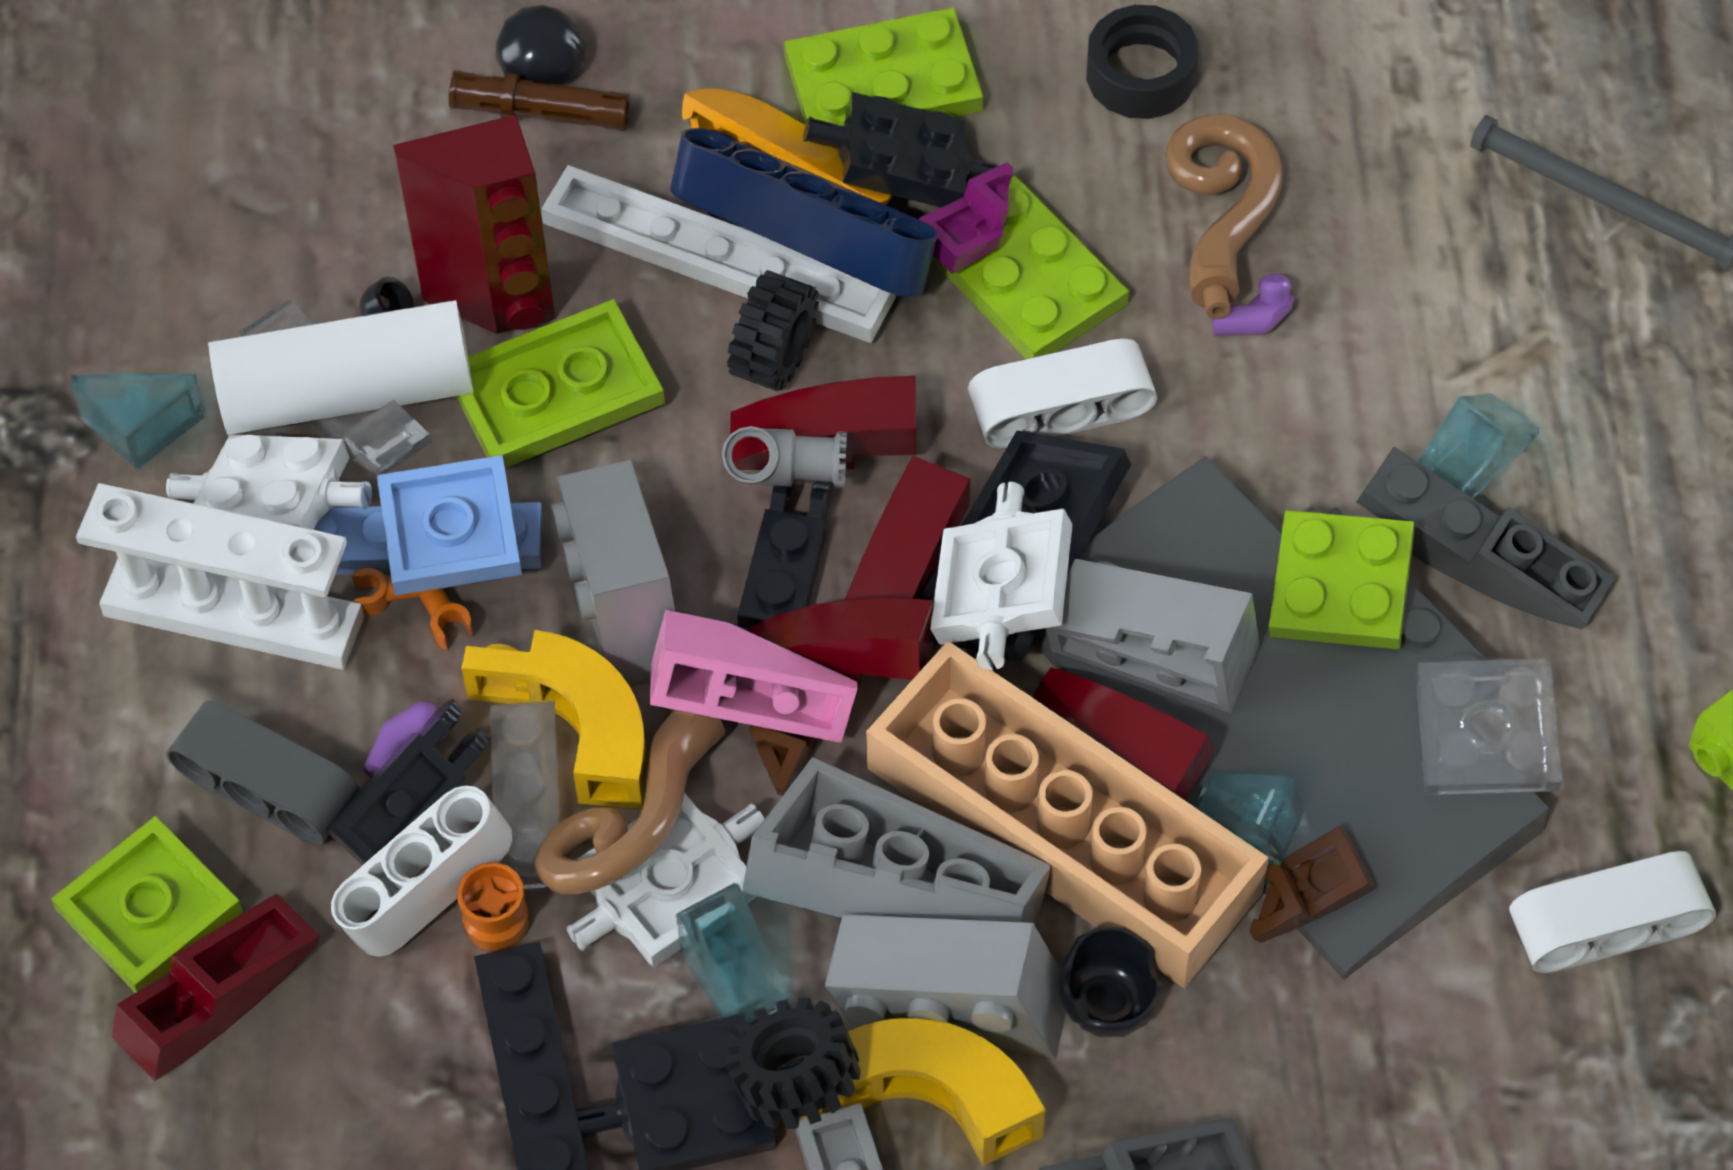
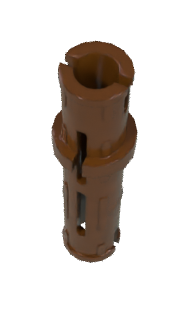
[449,70,630,131]

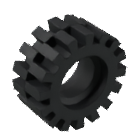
[727,270,819,392]
[725,998,861,1129]

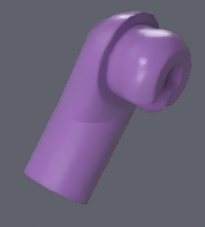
[1213,274,1294,336]
[363,701,448,778]

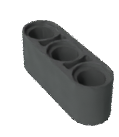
[166,700,360,845]

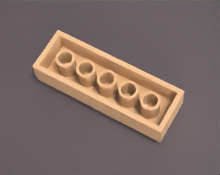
[866,641,1269,989]

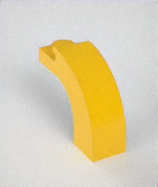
[461,630,648,810]
[802,1018,1045,1166]

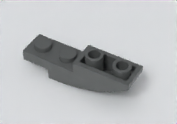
[1356,447,1616,629]

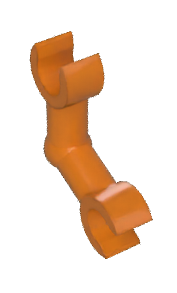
[351,568,474,651]

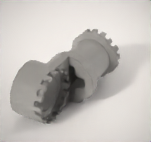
[722,426,847,488]

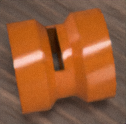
[457,862,529,952]

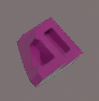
[918,162,1013,274]

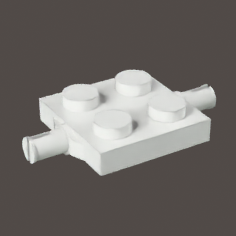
[166,434,372,530]
[930,482,1073,670]
[566,793,765,968]

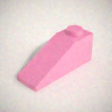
[650,610,858,743]

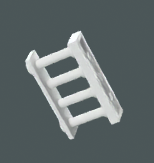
[76,483,364,670]

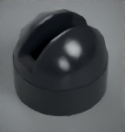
[359,276,414,316]

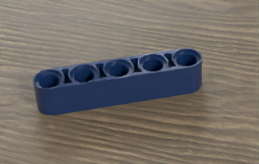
[670,128,938,296]

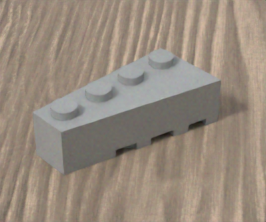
[742,757,1052,925]

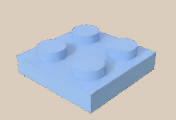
[377,455,522,596]

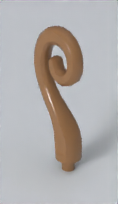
[1165,114,1283,319]
[535,710,725,894]

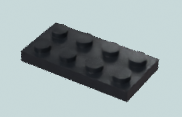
[919,430,1131,661]

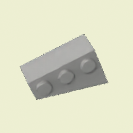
[550,460,675,687]
[1046,559,1260,714]
[825,914,1066,1059]

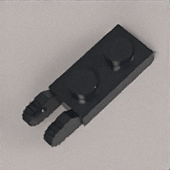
[737,480,833,628]
[326,699,492,865]

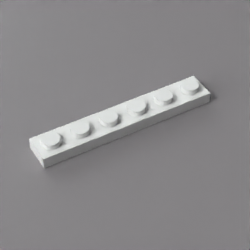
[541,165,896,343]

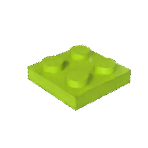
[1269,510,1414,650]
[51,816,243,993]

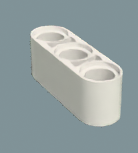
[968,338,1158,449]
[331,785,512,957]
[1509,851,1716,973]

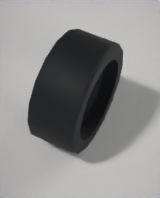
[1086,4,1199,119]

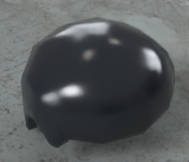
[495,5,585,85]
[1059,926,1163,1037]

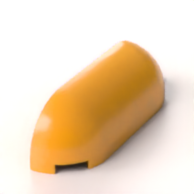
[682,88,892,206]

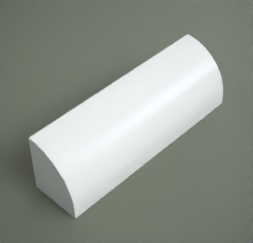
[208,300,474,435]

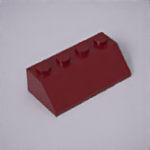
[393,115,556,334]

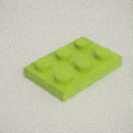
[784,7,983,126]
[932,176,1129,359]
[456,299,665,468]

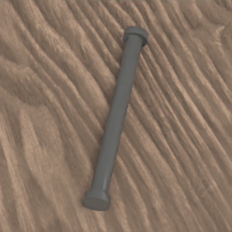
[1470,115,1733,272]

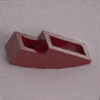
[730,375,916,470]
[845,456,970,600]
[747,597,934,693]
[1032,667,1215,800]
[112,893,320,1081]

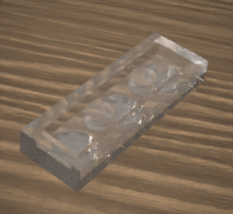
[490,701,561,889]

